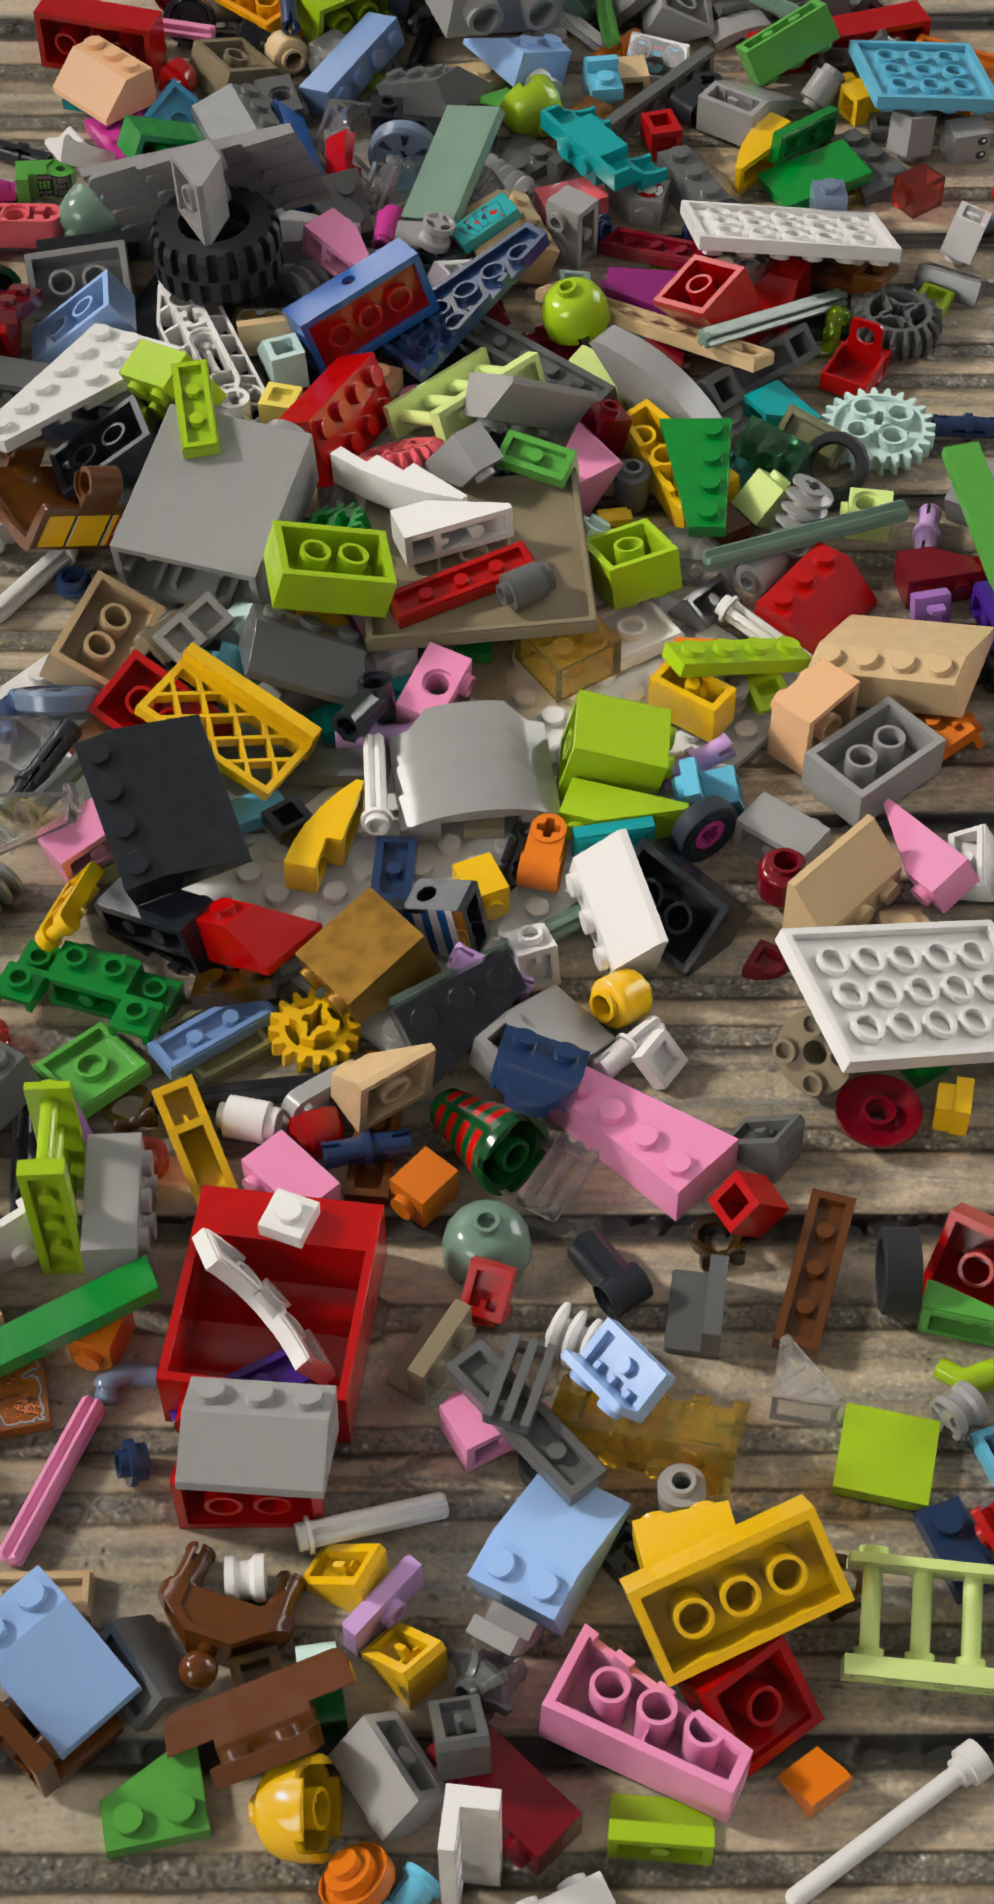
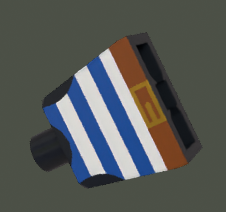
[389,878,491,957]

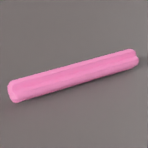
[0,1395,105,1568]

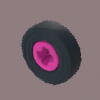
[670,795,738,863]

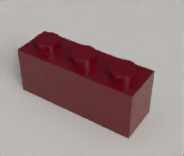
[427,1721,582,1876]

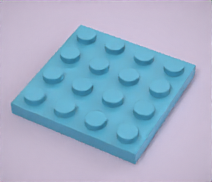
[848,40,994,114]

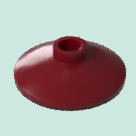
[835,1074,923,1149]

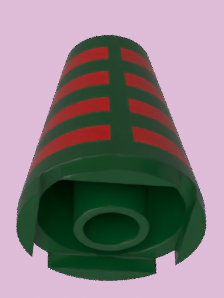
[429,1088,549,1196]

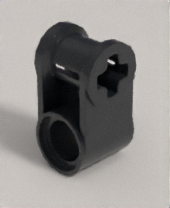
[666,71,723,127]

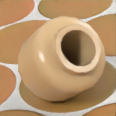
[265,29,309,76]

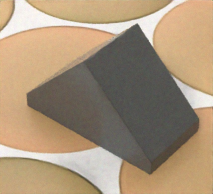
[729,1114,805,1184]
[428,1693,491,1781]

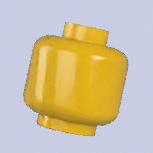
[589,968,653,1029]

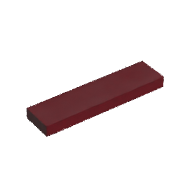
[598,227,719,270]

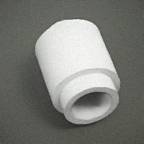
[215,1094,283,1144]

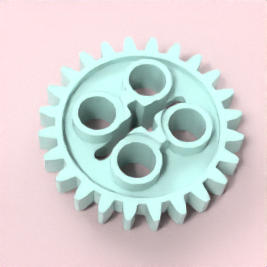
[821,387,936,476]

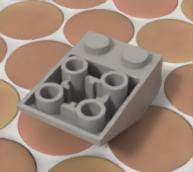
[696,79,798,147]
[468,984,615,1096]

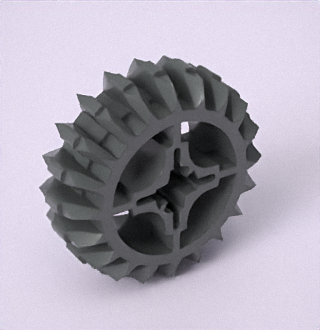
[850,285,943,363]

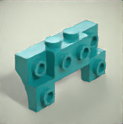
[540,104,668,192]

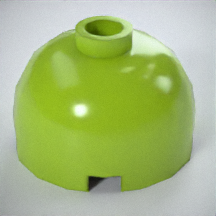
[500,74,563,138]
[541,277,611,346]

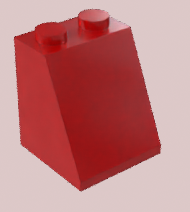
[653,254,770,345]

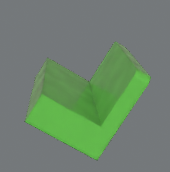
[496,429,580,489]

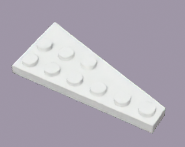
[0,323,184,453]

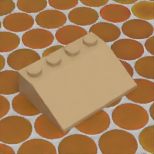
[808,614,994,718]

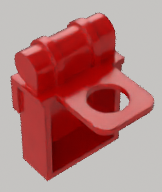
[819,317,893,397]

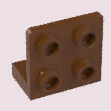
[0,1697,125,1798]

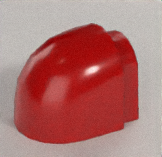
[158,57,198,93]
[286,1106,344,1161]

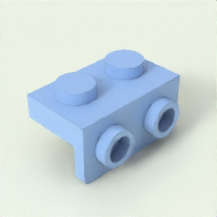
[560,1317,676,1424]

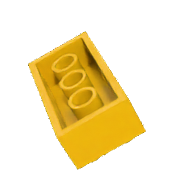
[619,1494,855,1688]

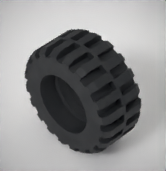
[149,184,284,306]

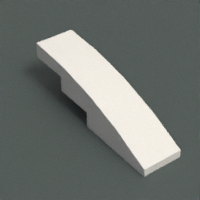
[330,446,467,510]

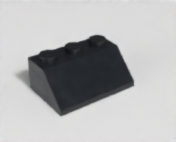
[634,838,752,976]

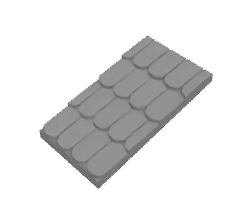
[78,123,333,241]

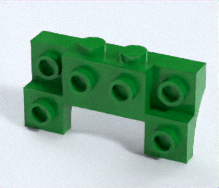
[0,940,185,1045]

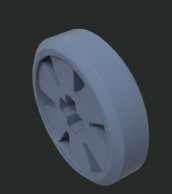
[368,120,434,188]
[14,685,100,716]

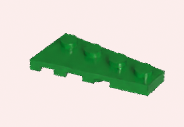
[660,418,732,537]

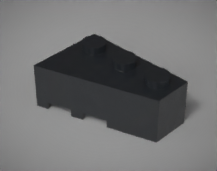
[93,877,227,976]
[386,949,527,1087]

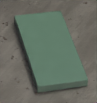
[401,105,505,224]

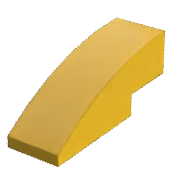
[734,111,791,195]
[283,779,365,894]
[151,1074,238,1207]

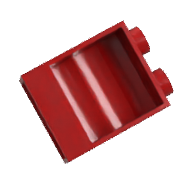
[156,1185,387,1443]

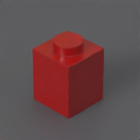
[707,1170,790,1238]

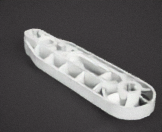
[156,280,265,423]

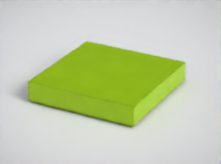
[831,1402,941,1511]

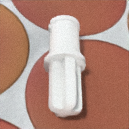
[590,1015,666,1078]

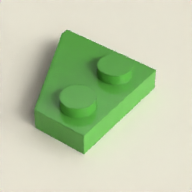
[99,1746,212,1859]

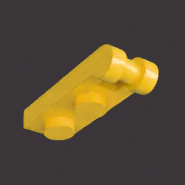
[35,860,104,953]

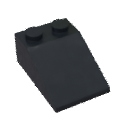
[48,393,160,500]

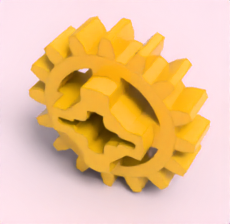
[268,989,361,1074]

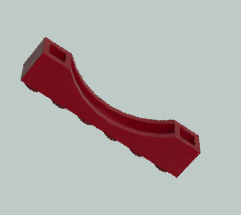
[892,546,989,609]

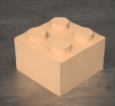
[767,658,860,776]

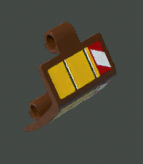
[0,434,128,551]

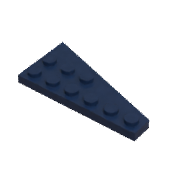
[377,221,550,383]

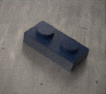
[371,836,418,903]
[913,1496,994,1605]

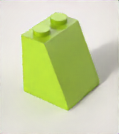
[556,689,676,801]

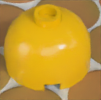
[248,1753,344,1864]

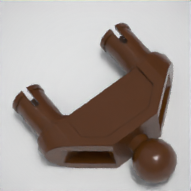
[158,1541,307,1690]

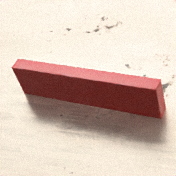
[389,540,535,629]

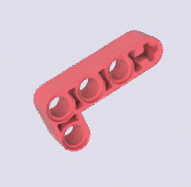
[0,203,65,249]

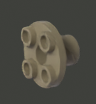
[772,1009,854,1097]

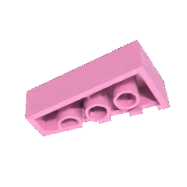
[549,1066,739,1221]
[538,1623,753,1824]

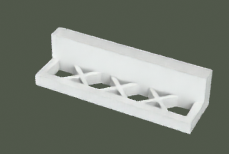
[437,1783,503,1904]

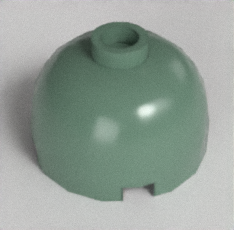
[58,184,123,237]
[442,1199,532,1285]

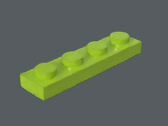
[661,636,812,677]

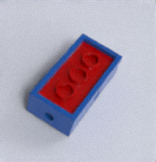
[283,237,440,376]

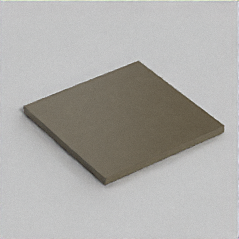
[357,470,598,652]

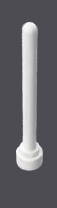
[785,1738,994,1904]

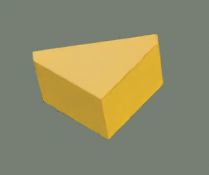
[303,1543,388,1613]
[359,1622,448,1710]

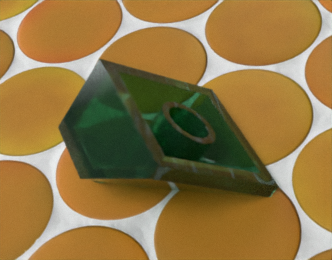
[730,415,814,490]

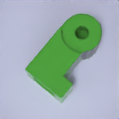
[15,159,77,203]

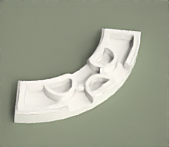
[192,1227,336,1385]

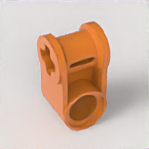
[516,813,567,893]

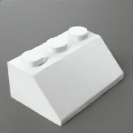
[565,828,668,975]

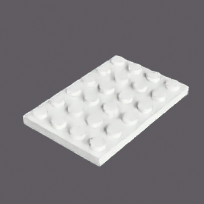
[680,200,902,266]
[775,919,994,1073]

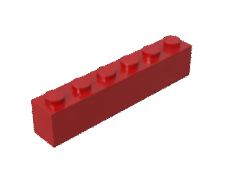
[747,0,931,76]

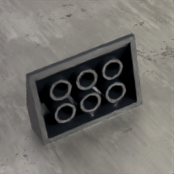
[73,714,253,906]

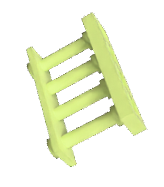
[382,347,546,443]
[840,1544,994,1697]

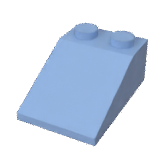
[463,34,572,87]
[32,269,137,364]
[467,1474,632,1637]
[0,1565,143,1760]

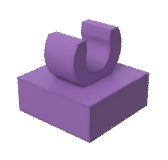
[910,587,951,623]

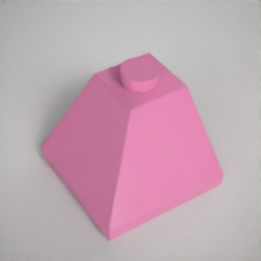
[563,422,624,517]

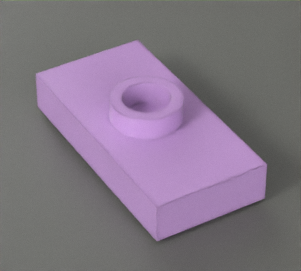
[342,1554,424,1656]

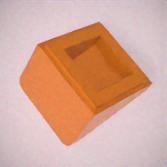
[777,1746,853,1819]

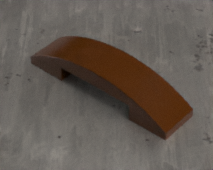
[766,254,899,294]

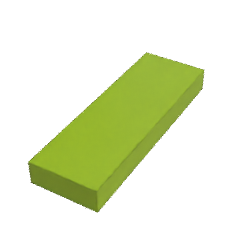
[170,359,221,459]

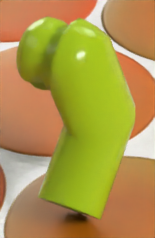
[932,1356,994,1394]

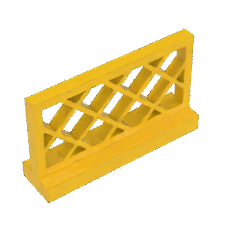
[134,642,322,802]

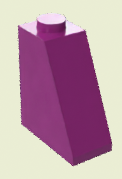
[599,267,679,318]

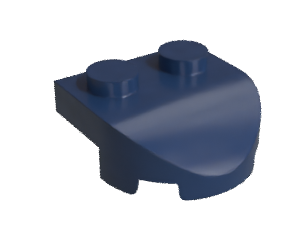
[489,1024,590,1118]

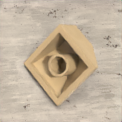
[330,1043,436,1134]

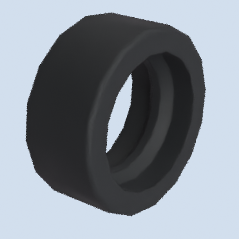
[799,431,870,501]
[875,1227,923,1315]

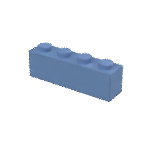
[299,12,405,119]

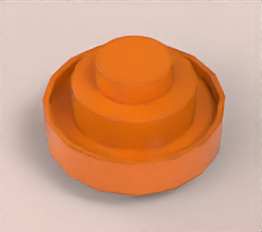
[318,1842,395,1904]

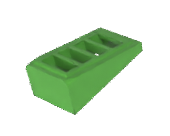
[917,1279,994,1347]

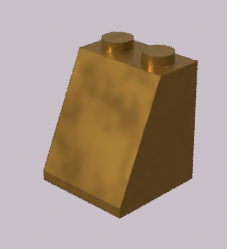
[295,886,442,1024]

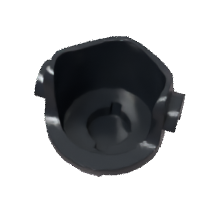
[163,0,216,50]

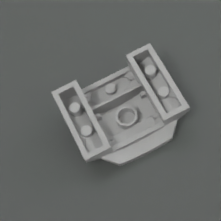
[388,700,560,842]

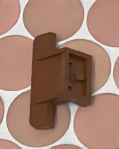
[164,1648,358,1791]

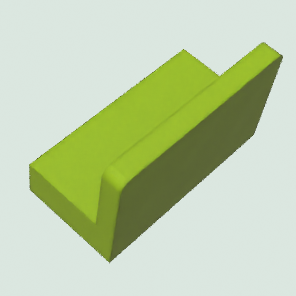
[607,1793,715,1866]

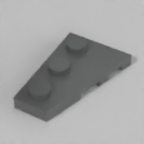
[830,128,915,208]

